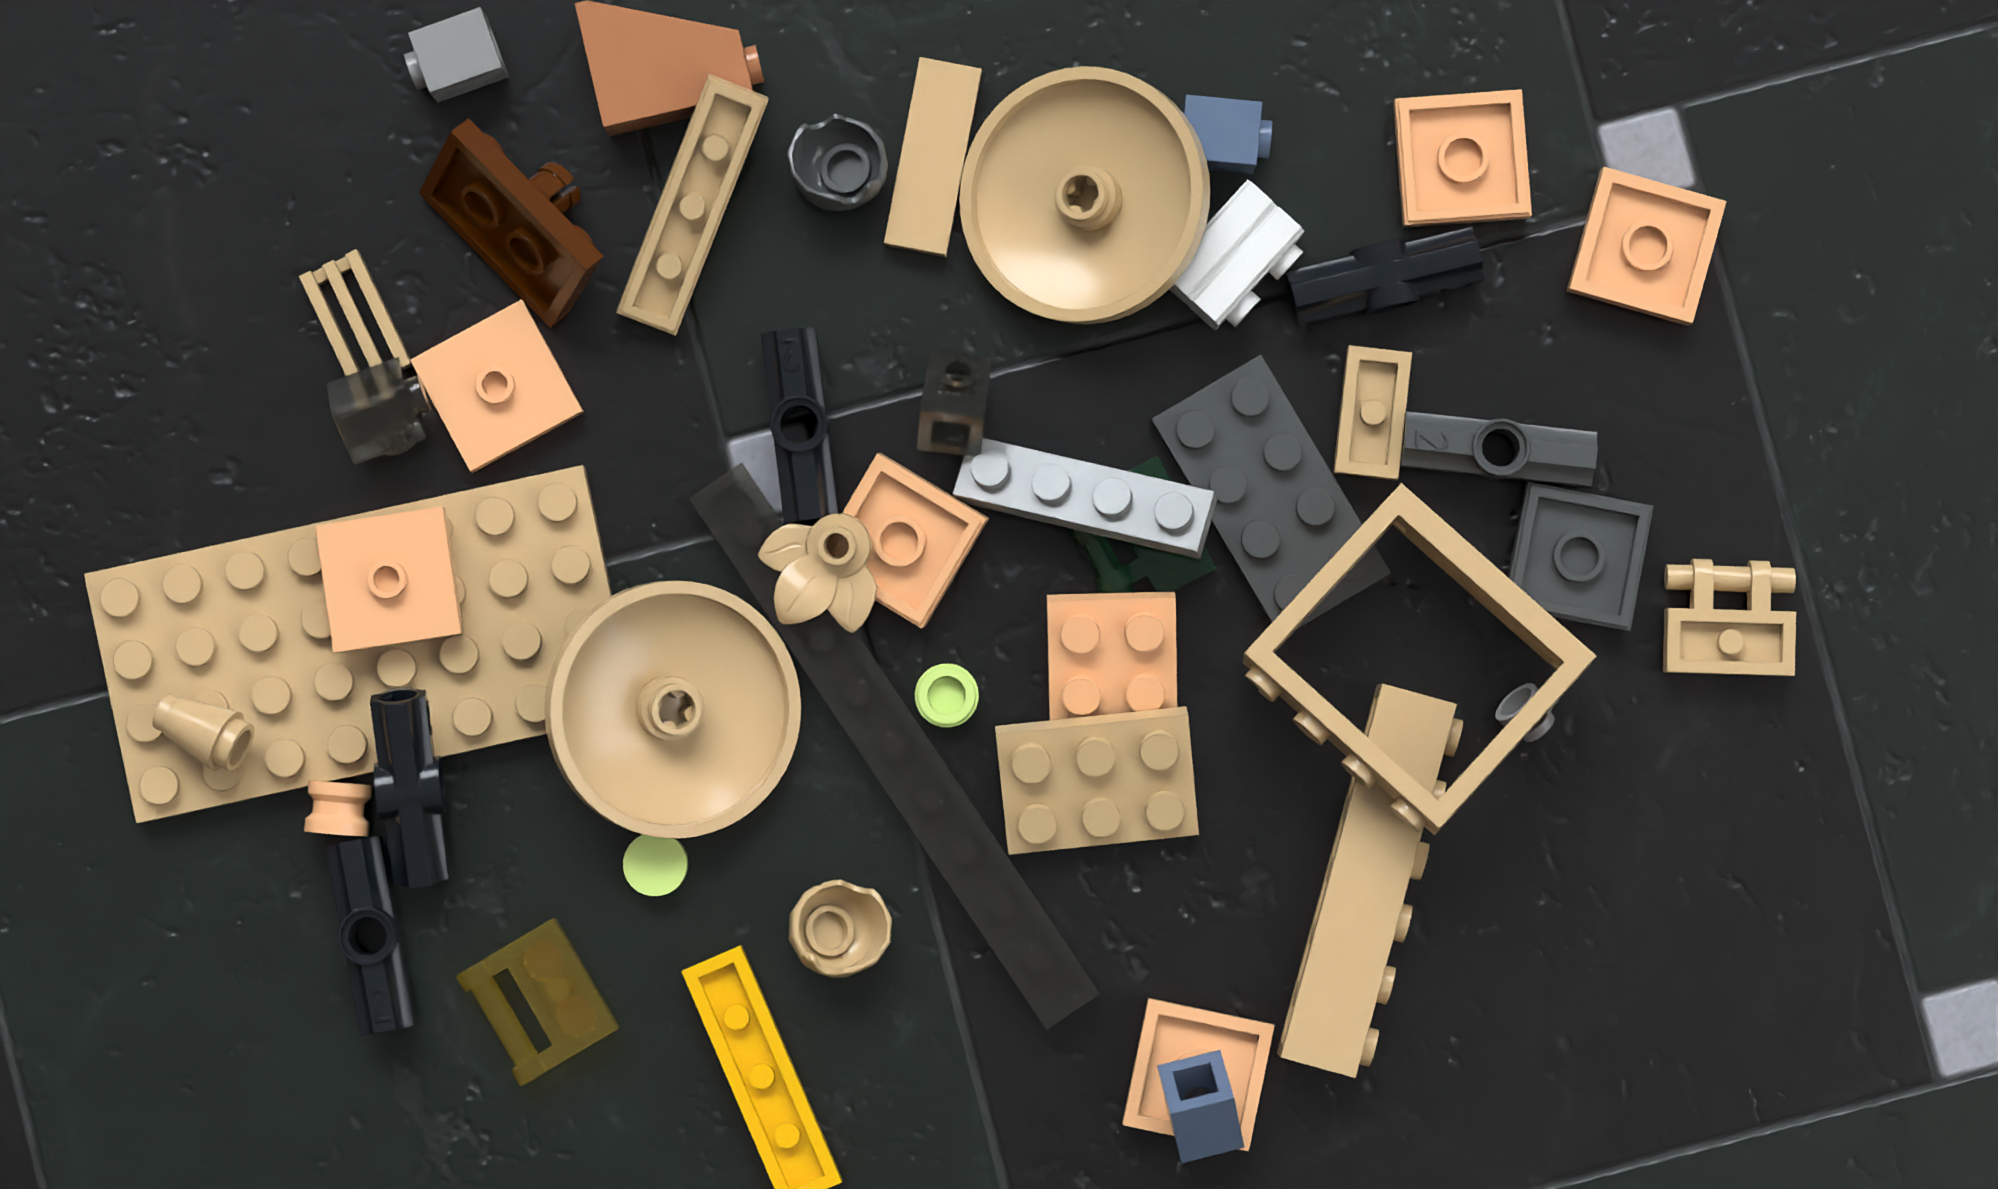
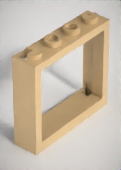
[1243,483,1596,836]

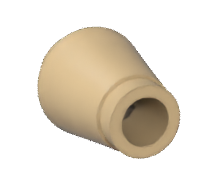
[152,694,254,771]

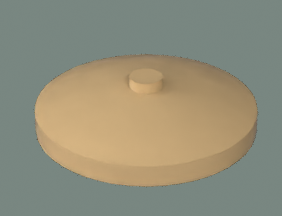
[959,66,1210,324]
[545,581,801,838]

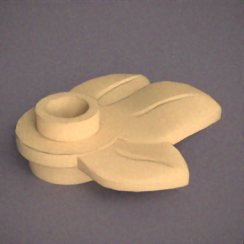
[758,513,877,633]

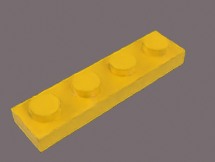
[681,945,843,1189]

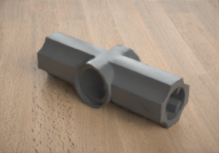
[1400,411,1598,488]

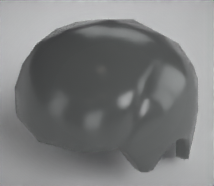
[787,114,889,212]

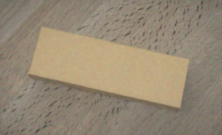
[884,57,982,257]

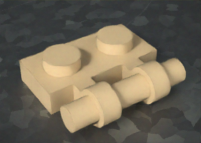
[1663,559,1796,676]

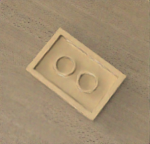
[995,706,1199,855]

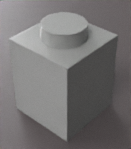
[404,7,509,103]

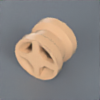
[304,780,373,837]

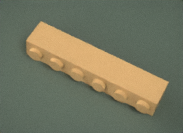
[1277,683,1463,1078]

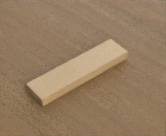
[616,73,769,336]

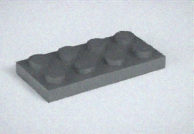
[1151,355,1391,629]

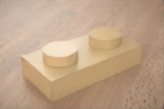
[1333,345,1412,481]

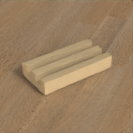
[299,249,413,393]

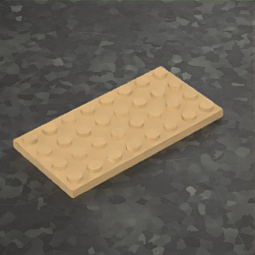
[84,465,613,823]

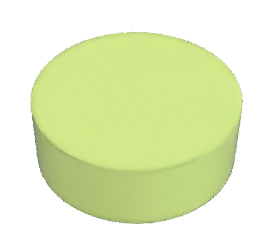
[915,664,979,728]
[623,835,688,896]

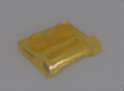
[456,917,620,1087]

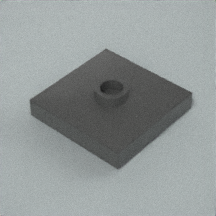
[1508,482,1654,632]

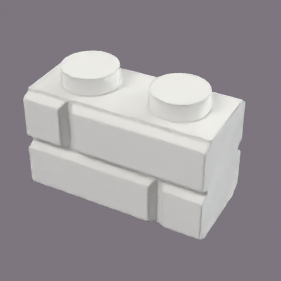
[1169,180,1304,330]

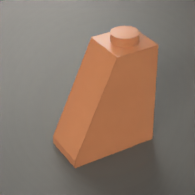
[575,0,764,137]

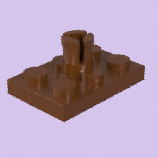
[419,118,604,328]

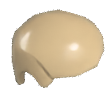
[788,880,892,978]

